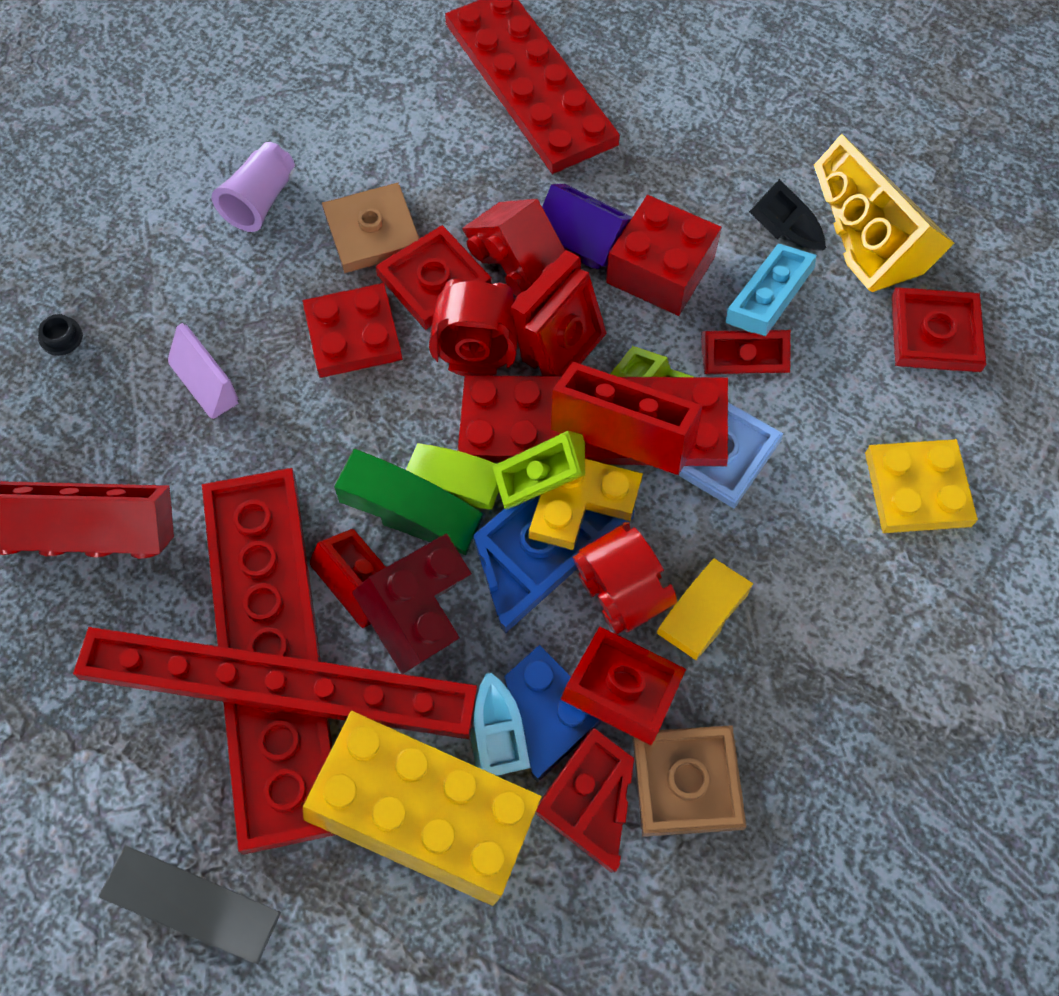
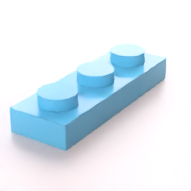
[726,243,817,336]

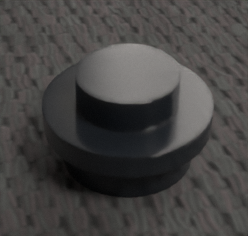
[38,314,83,356]

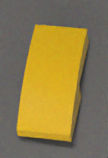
[656,558,753,660]

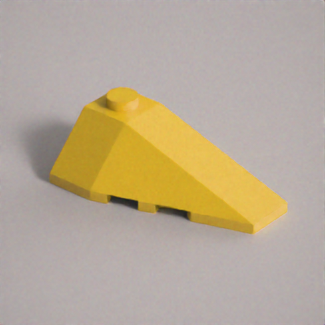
[814,134,954,292]

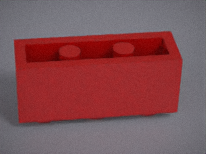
[551,361,702,475]

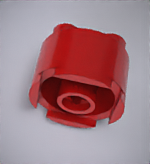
[429,279,518,376]
[572,522,677,635]

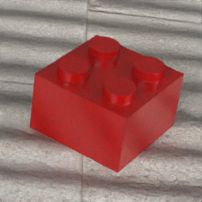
[606,194,722,316]

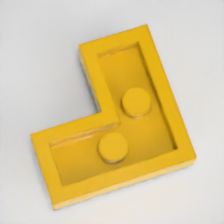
[529,459,643,550]

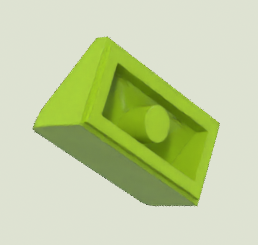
[492,431,585,509]

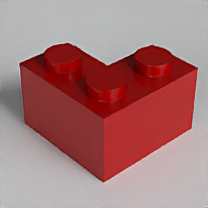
[462,198,565,296]

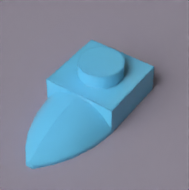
[470,673,530,776]

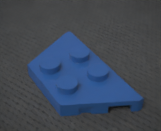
[474,495,635,633]

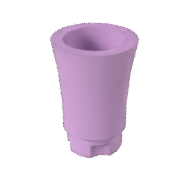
[211,142,295,232]

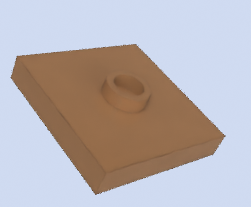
[322,182,419,273]
[632,725,747,837]

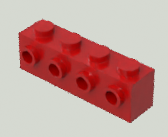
[0,481,174,559]

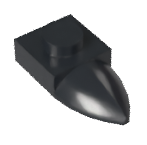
[749,179,826,251]

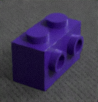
[542,184,632,269]

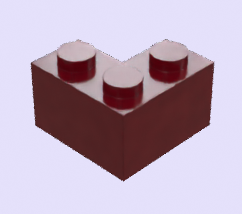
[352,533,472,674]

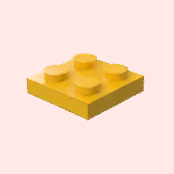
[865,439,978,533]

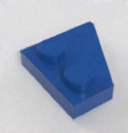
[504,645,603,783]

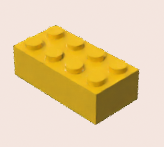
[303,711,542,906]

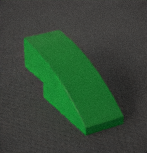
[334,449,483,556]

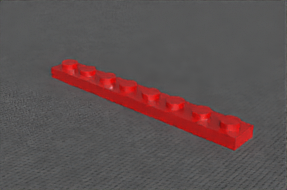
[73,627,478,740]

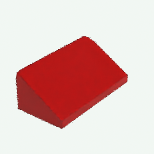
[701,330,791,374]
[310,529,386,628]

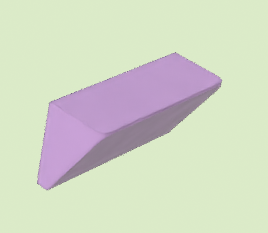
[168,323,239,419]

